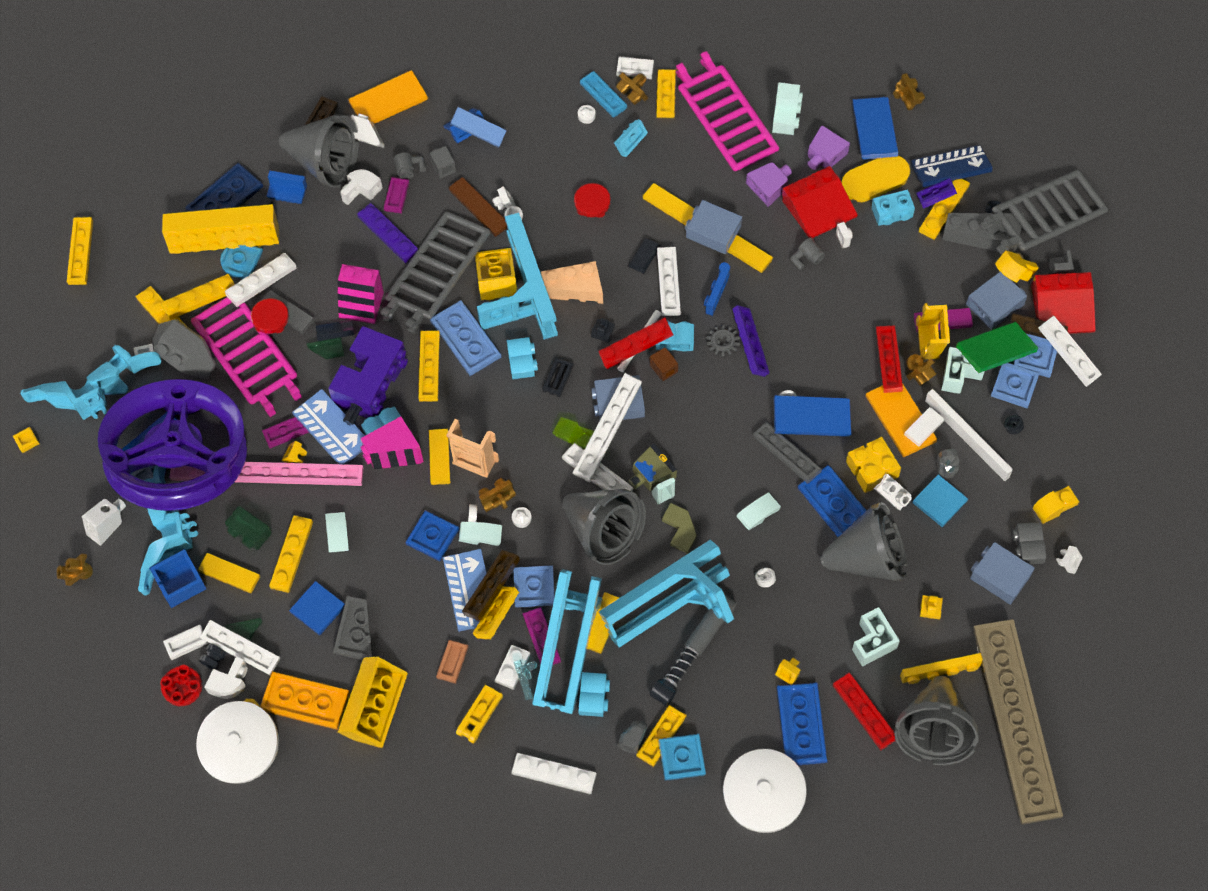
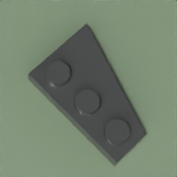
[333,596,372,660]

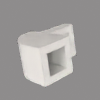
[340,170,382,205]
[205,657,247,699]

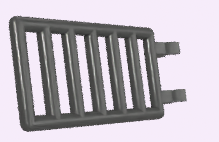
[980,170,1108,254]
[381,211,491,334]

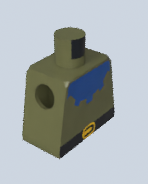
[628,444,677,491]

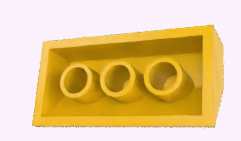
[338,656,408,748]

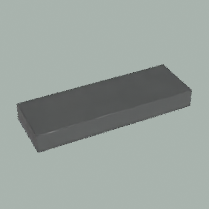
[262,290,315,334]

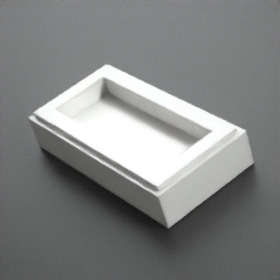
[904,407,944,447]
[163,625,209,660]

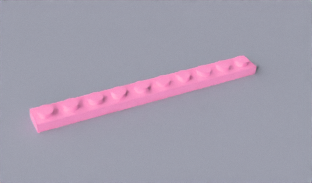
[169,462,364,486]

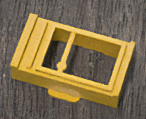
[916,303,950,359]

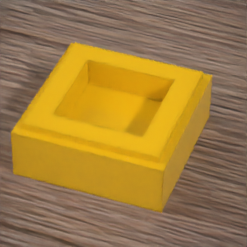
[13,427,39,453]

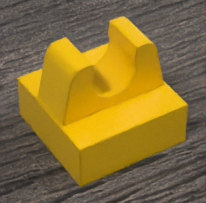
[281,441,307,463]
[920,595,943,620]
[775,658,801,685]

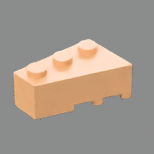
[541,261,603,304]

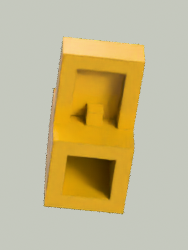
[995,250,1039,282]
[1033,486,1079,524]

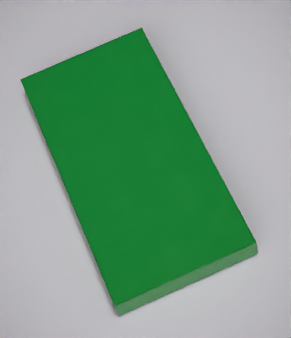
[956,322,1038,373]

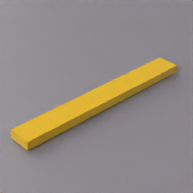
[643,183,773,273]

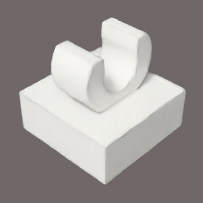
[493,187,516,210]
[1056,546,1082,574]

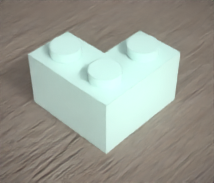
[772,83,803,135]
[941,347,985,394]
[852,607,899,666]

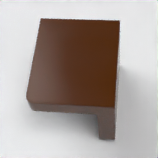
[650,348,678,381]

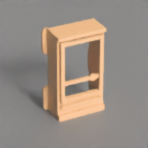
[447,419,499,478]

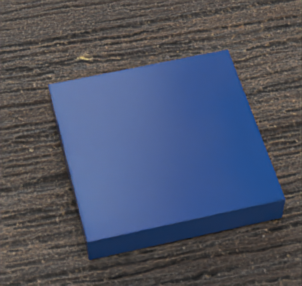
[406,510,459,561]
[289,581,345,636]

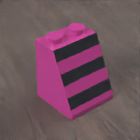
[338,264,384,324]
[360,416,423,469]

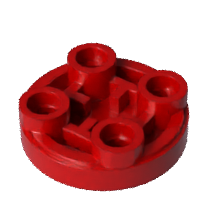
[574,183,610,218]
[251,298,289,334]
[160,665,202,706]

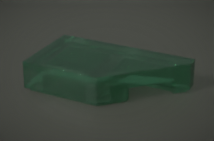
[307,338,345,360]
[225,618,263,640]

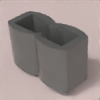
[1012,522,1046,564]

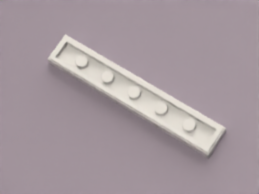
[573,373,642,482]
[925,389,1013,481]

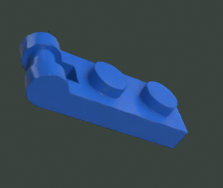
[704,262,730,316]

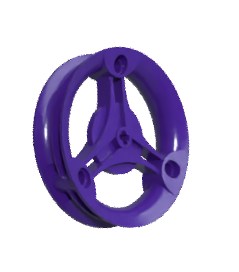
[98,379,247,511]

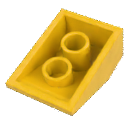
[475,248,517,300]

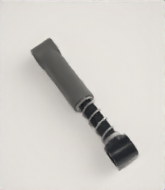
[649,594,737,707]

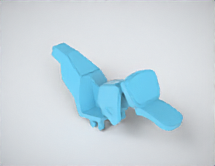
[20,345,161,420]
[138,465,199,596]

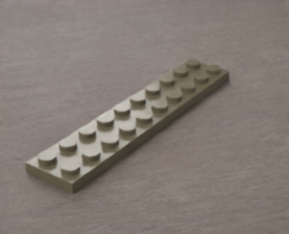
[973,619,1063,824]

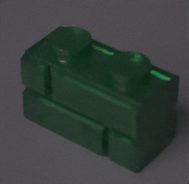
[225,506,272,550]

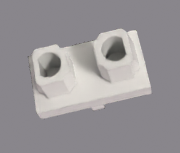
[874,473,911,510]

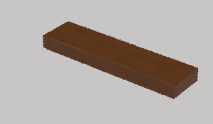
[449,177,507,237]

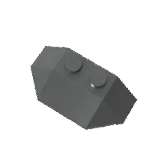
[152,319,216,380]

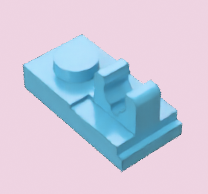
[614,119,648,157]

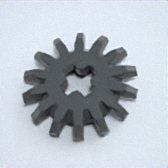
[706,326,740,356]

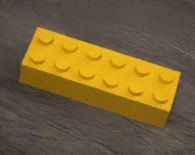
[162,204,279,254]

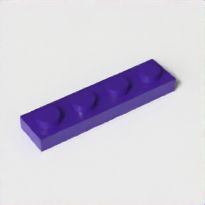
[357,203,418,263]
[733,305,770,377]

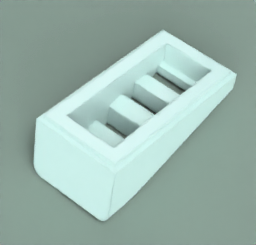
[652,478,675,504]

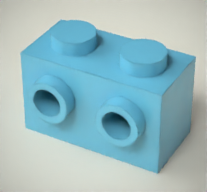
[871,190,915,226]

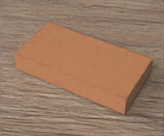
[436,640,469,684]

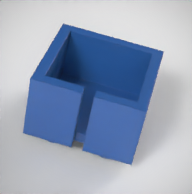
[149,549,206,608]

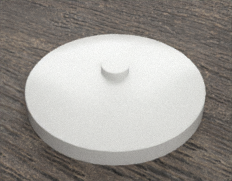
[196,701,279,784]
[723,749,806,833]

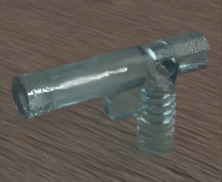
[513,659,537,700]

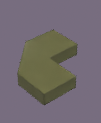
[662,503,697,554]

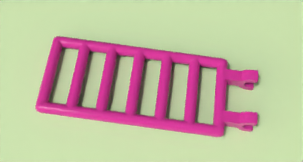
[676,51,779,171]
[191,297,302,417]

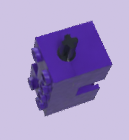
[328,326,408,426]

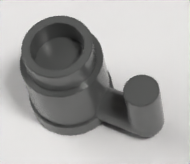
[394,153,426,179]
[790,238,825,270]

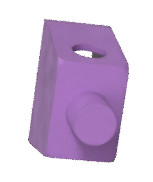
[808,126,850,170]
[746,163,792,207]

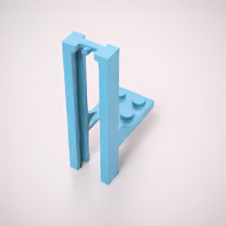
[477,213,558,339]
[599,540,734,647]
[532,569,603,714]

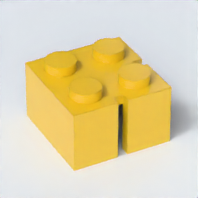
[846,437,901,493]

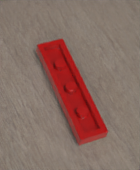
[598,318,674,369]
[876,325,903,393]
[833,673,896,751]

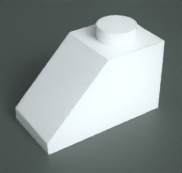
[351,114,384,148]

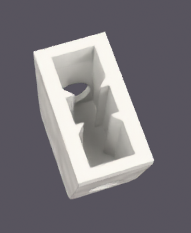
[82,499,126,546]

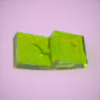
[553,417,594,449]

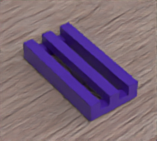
[916,178,957,209]

